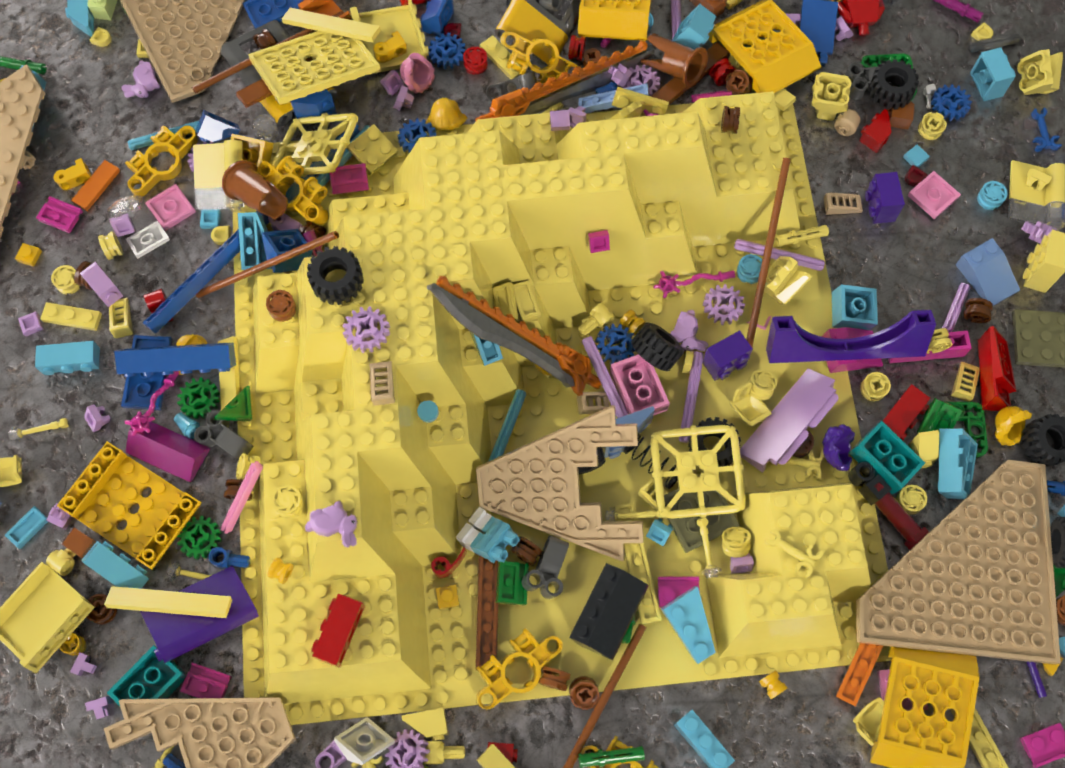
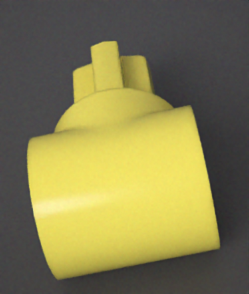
[578,303,615,336]
[46,548,76,576]
[424,741,465,764]

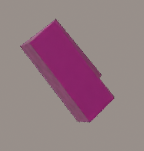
[125,421,210,483]

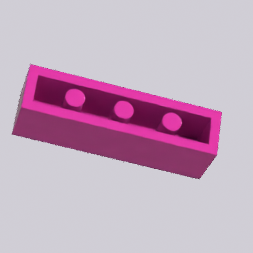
[888,331,972,363]

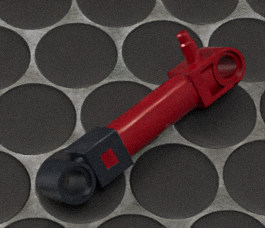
[848,462,929,550]

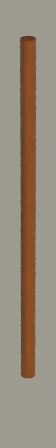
[192,11,344,94]
[746,158,791,347]
[196,231,339,298]
[563,624,646,768]

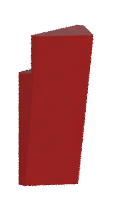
[978,326,1017,411]

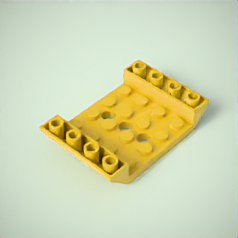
[578,0,651,41]
[708,0,821,93]
[57,441,201,570]
[870,646,980,768]

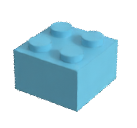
[672,4,716,49]
[970,47,1016,101]
[831,284,878,330]

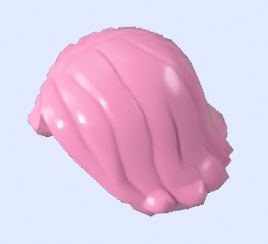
[400,53,435,93]

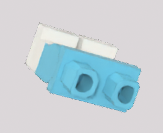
[456,507,520,563]

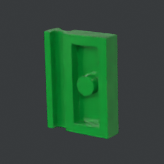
[917,397,963,434]
[496,561,529,605]

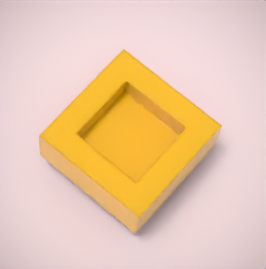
[15,243,42,267]
[436,585,460,610]

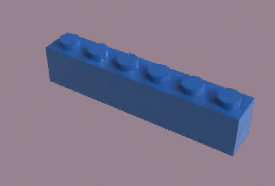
[114,343,236,377]

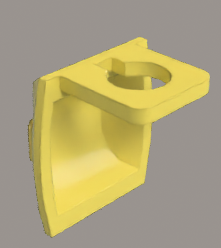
[730,381,772,426]
[0,455,22,487]
[853,697,884,746]

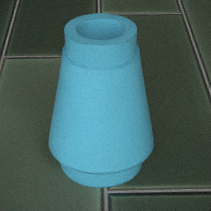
[174,412,200,439]

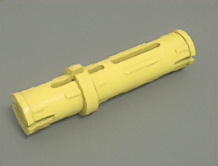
[774,225,829,247]

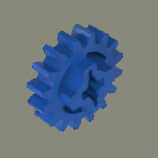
[428,33,466,69]
[931,84,972,121]
[397,118,437,153]
[595,324,636,365]

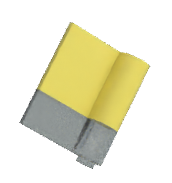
[193,140,245,212]
[1008,160,1065,231]

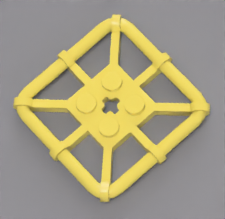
[272,113,358,177]
[651,425,746,519]

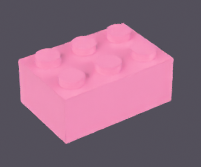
[610,354,669,416]

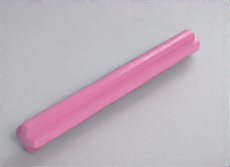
[221,461,263,534]

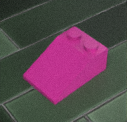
[821,327,883,373]

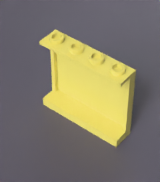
[350,0,429,74]
[0,562,95,673]

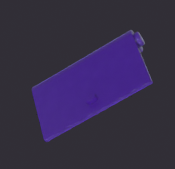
[140,566,259,663]

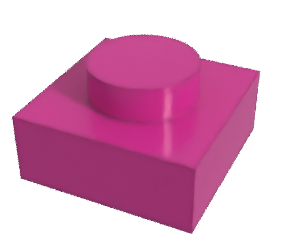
[588,230,610,253]

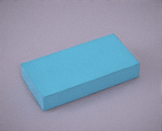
[5,506,48,549]

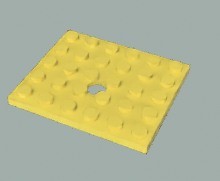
[248,31,380,105]

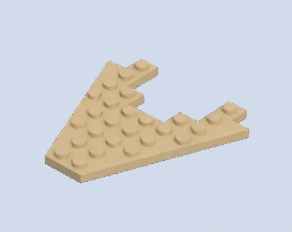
[476,405,644,561]
[104,698,296,768]

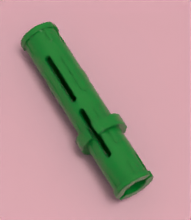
[0,56,47,75]
[578,746,645,768]

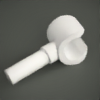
[923,84,936,109]

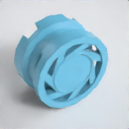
[977,181,1008,210]
[736,254,762,284]

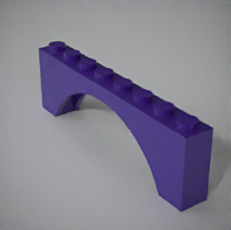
[766,310,936,363]

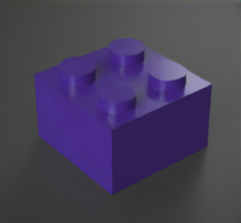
[865,172,905,224]
[703,330,753,381]

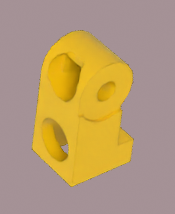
[373,31,407,63]
[53,158,91,190]

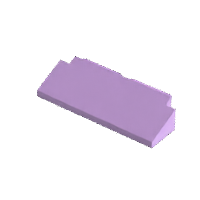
[740,369,839,473]

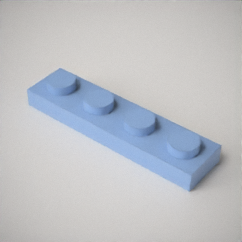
[578,83,649,113]

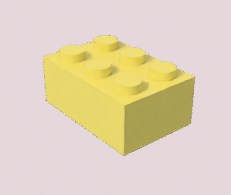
[1023,229,1065,293]

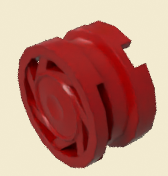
[568,35,586,61]
[463,46,488,75]
[709,58,736,86]

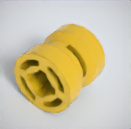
[619,309,646,336]
[59,633,87,656]
[759,670,788,699]

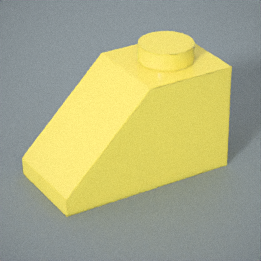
[908,430,939,468]
[402,708,449,741]

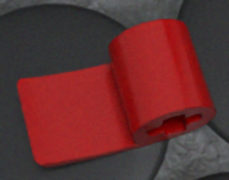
[144,288,173,323]
[431,547,467,578]

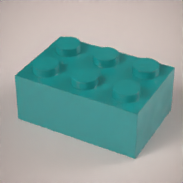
[849,421,925,495]
[107,645,187,706]

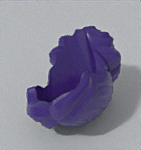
[822,424,855,471]

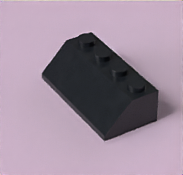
[569,563,649,660]

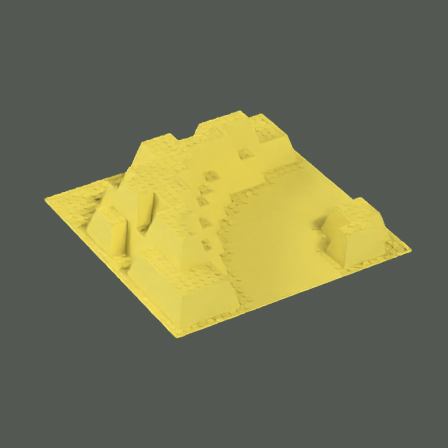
[232,92,892,725]

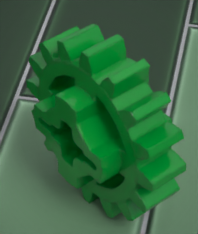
[177,377,220,419]
[177,516,222,560]

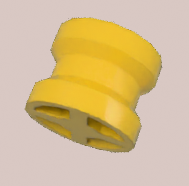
[267,557,294,584]

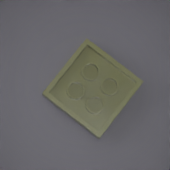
[1012,309,1065,368]
[664,488,740,553]

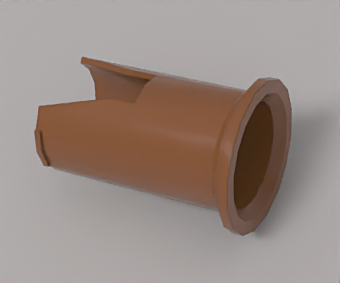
[641,33,708,88]
[221,160,288,219]

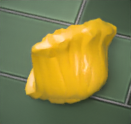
[426,98,467,131]
[995,406,1032,446]

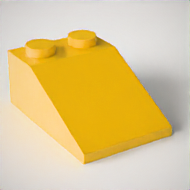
[231,134,274,167]

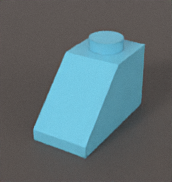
[65,0,94,37]
[470,332,503,366]

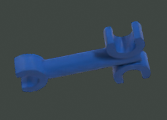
[1031,108,1062,152]

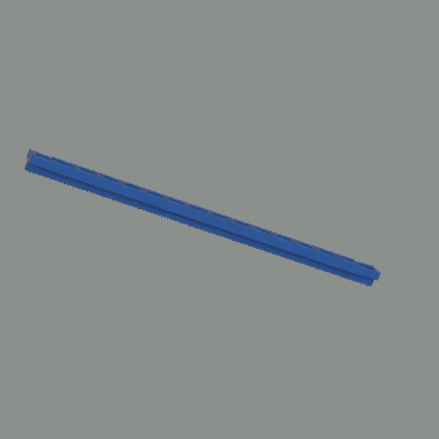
[142,124,360,334]

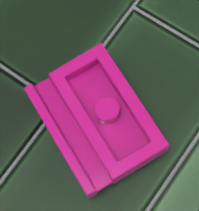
[691,90,732,103]
[330,163,369,194]
[36,196,83,233]
[657,577,700,608]
[180,662,232,698]
[1020,723,1065,768]

